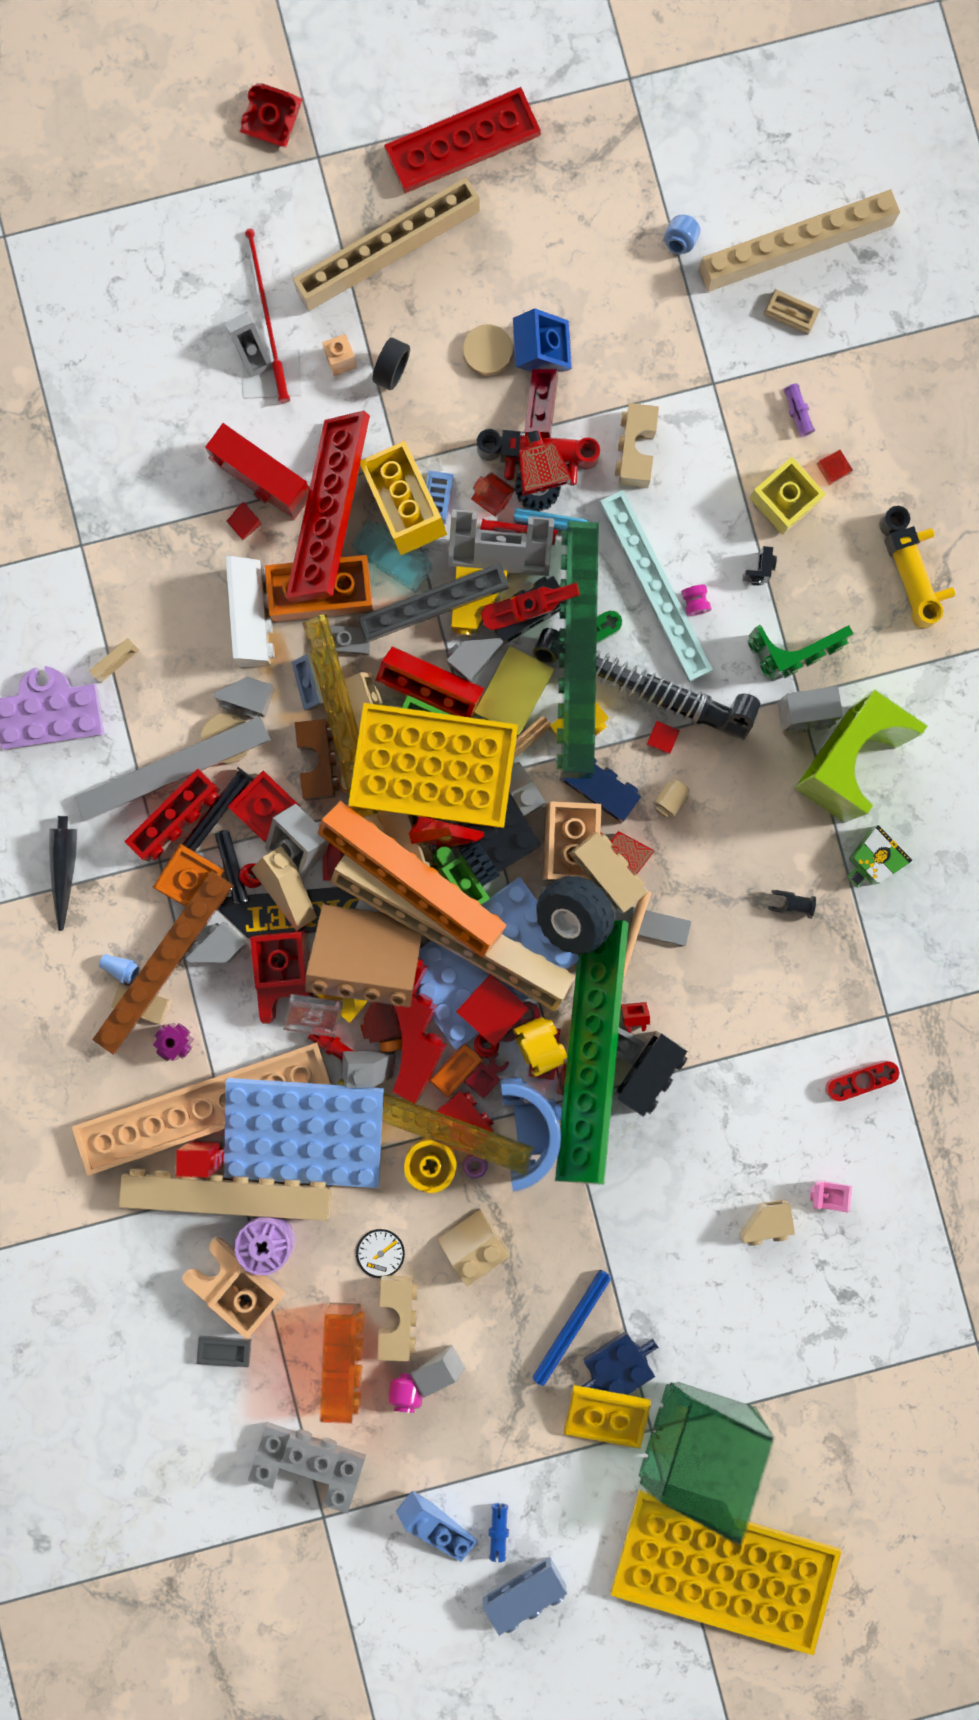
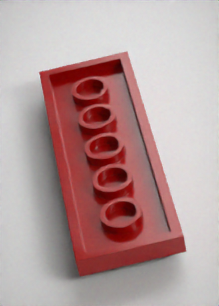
[384,87,541,194]

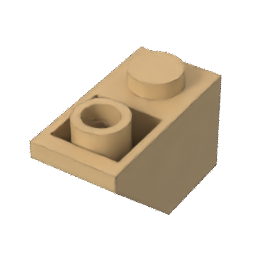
[739,1199,795,1246]

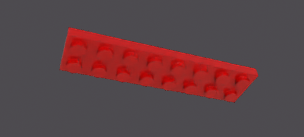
[286,410,370,603]

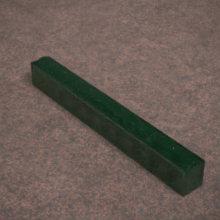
[556,521,599,779]

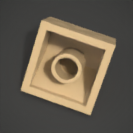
[438,1209,510,1287]

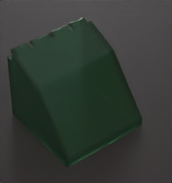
[638,1381,774,1545]

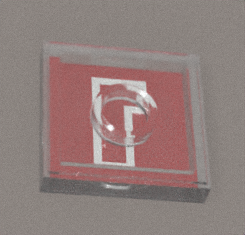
[283,994,343,1037]

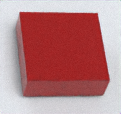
[646,721,680,755]

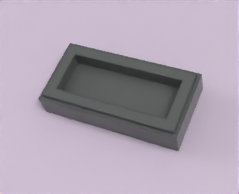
[196,1335,252,1367]

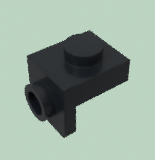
[742,546,777,586]

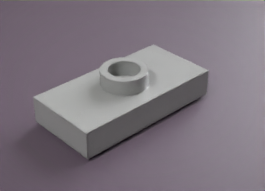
[318,625,370,655]

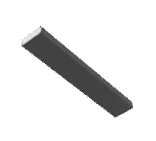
[358,563,510,643]

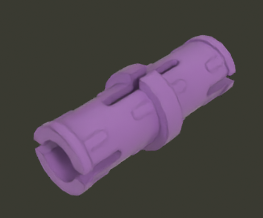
[783,383,815,437]

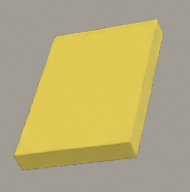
[474,646,555,737]

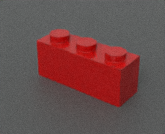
[176,1141,224,1177]

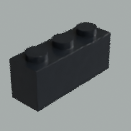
[494,576,569,645]

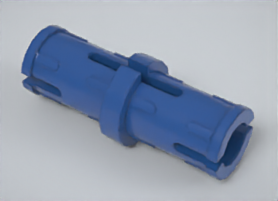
[488,1503,509,1562]

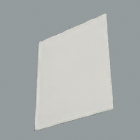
[242,349,301,398]

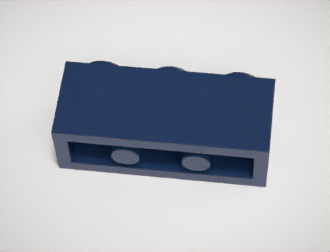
[560,752,642,824]

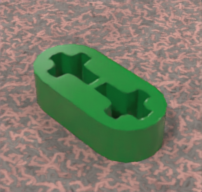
[577,611,622,647]

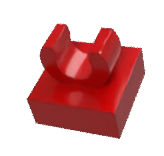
[621,1002,650,1033]

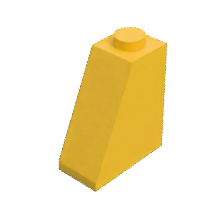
[451,566,507,637]

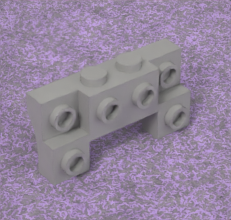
[448,509,554,576]
[248,1422,366,1514]

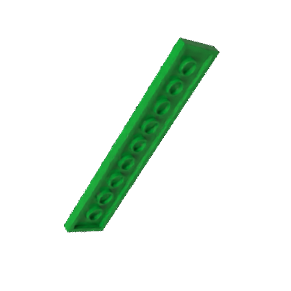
[555,920,629,1185]

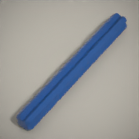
[533,1270,611,1386]

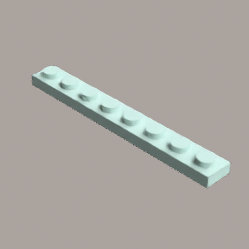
[600,490,713,682]

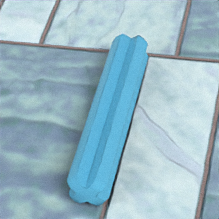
[513,508,588,534]

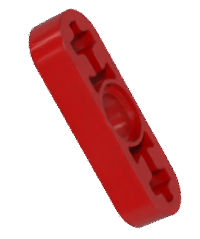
[825,1060,900,1101]

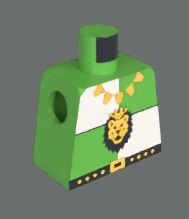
[847,825,912,888]

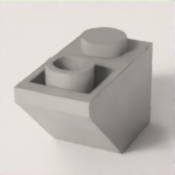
[214,676,275,718]
[186,922,248,962]

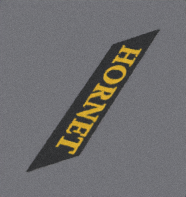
[218,887,360,938]

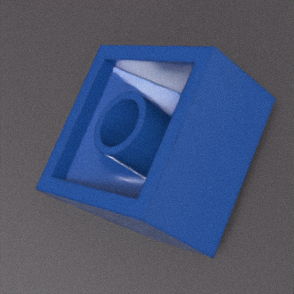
[513,308,572,372]

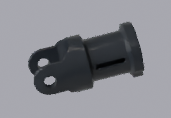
[767,890,816,919]

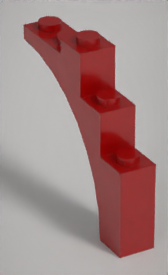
[392,957,447,1104]

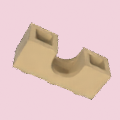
[615,403,659,488]
[378,1275,418,1361]

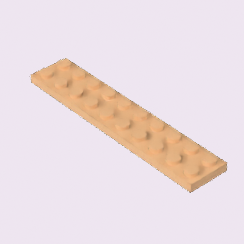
[72,1042,332,1176]

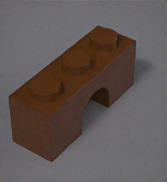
[294,719,339,801]

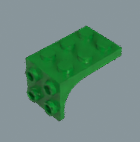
[748,625,854,680]

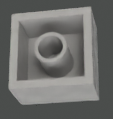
[778,686,843,734]

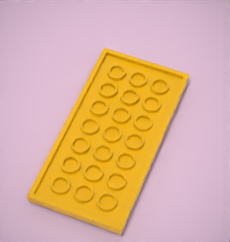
[610,1489,842,1656]

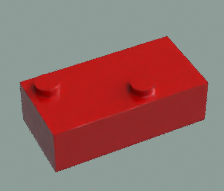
[205,423,309,520]

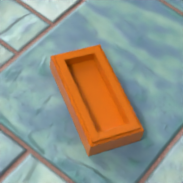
[430,1043,483,1098]

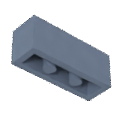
[483,1557,567,1636]

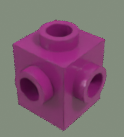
[153,1023,194,1061]

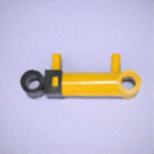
[879,505,956,629]

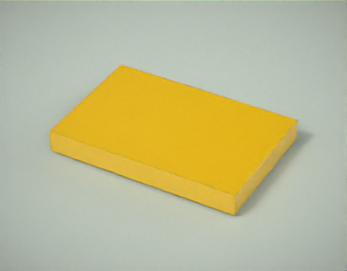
[564,1385,651,1449]

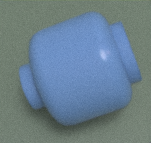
[664,214,701,254]

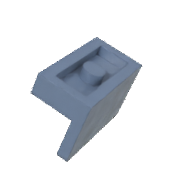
[292,653,340,710]

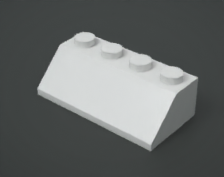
[226,556,275,668]

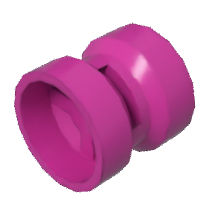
[681,584,712,617]

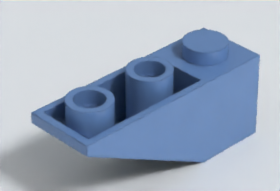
[396,1491,478,1562]

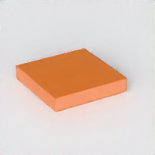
[152,843,224,907]

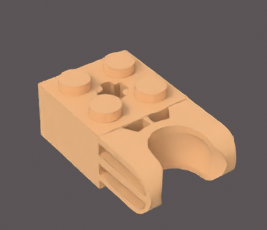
[182,1237,285,1340]

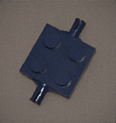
[582,1331,659,1395]

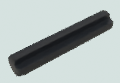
[215,830,248,904]

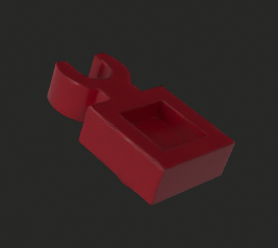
[464,1052,509,1100]

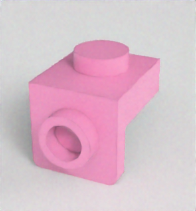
[810,1181,852,1213]

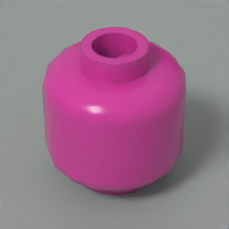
[388,1373,423,1413]

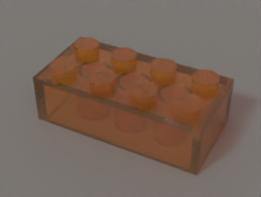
[320,1302,365,1424]

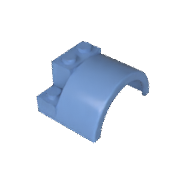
[501,1076,562,1192]

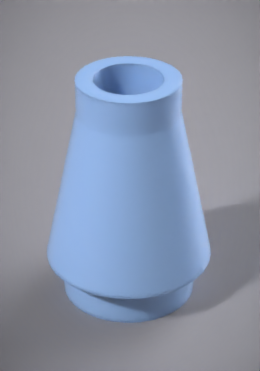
[99,954,140,984]

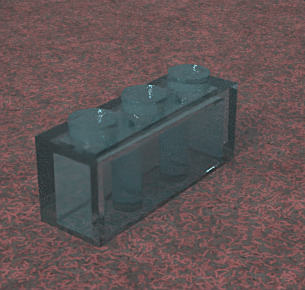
[351,521,432,593]

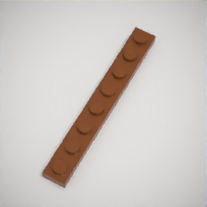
[92,871,234,1055]

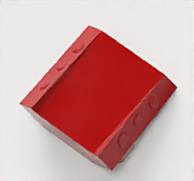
[239,83,303,148]
[409,816,484,850]

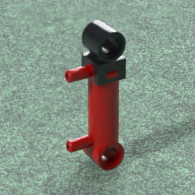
[477,429,600,486]

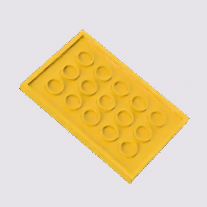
[348,703,518,828]

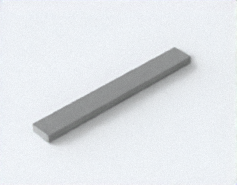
[74,716,271,821]

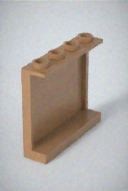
[305,904,422,1007]

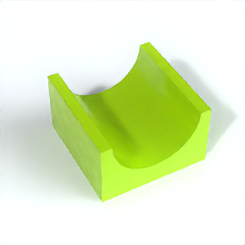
[794,689,928,823]

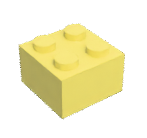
[749,457,826,535]

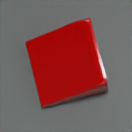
[226,501,262,540]

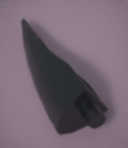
[49,816,77,931]

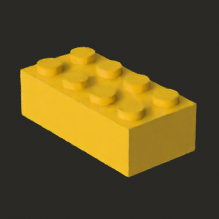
[360,441,447,555]

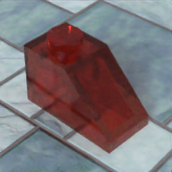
[360,1002,401,1044]

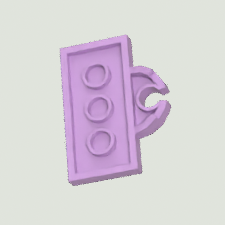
[0,666,104,750]

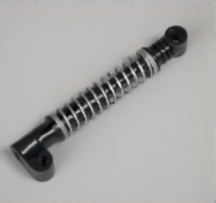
[533,628,761,740]

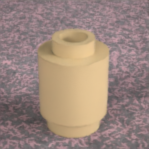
[654,779,690,818]

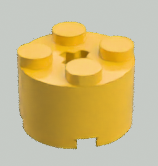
[513,1016,568,1077]
[404,1137,457,1193]

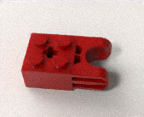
[250,930,314,1024]

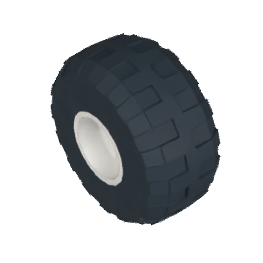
[536,876,615,954]

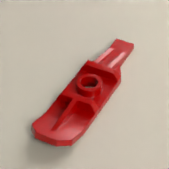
[481,583,580,631]

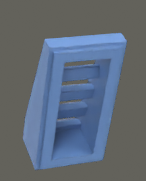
[426,471,453,524]

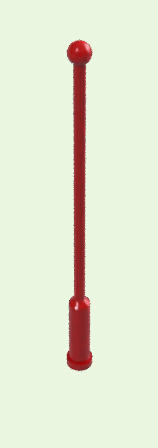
[245,228,291,403]

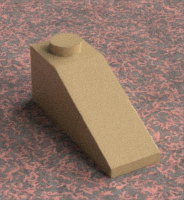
[251,846,317,931]

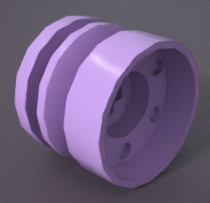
[235,1216,295,1275]

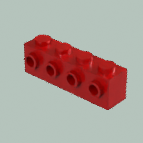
[375,646,485,718]
[124,768,221,862]

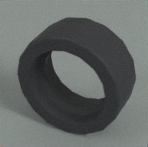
[372,337,410,390]

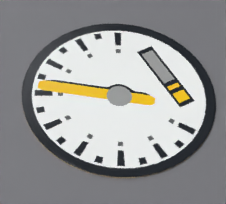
[356,1229,405,1278]

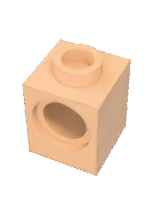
[322,333,357,376]

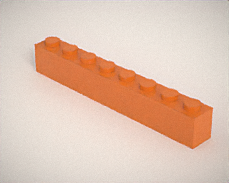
[317,801,507,958]

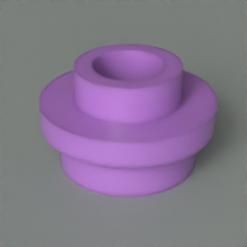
[462,1152,488,1179]

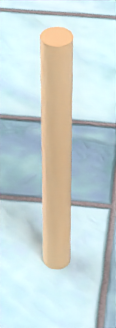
[623,890,651,980]

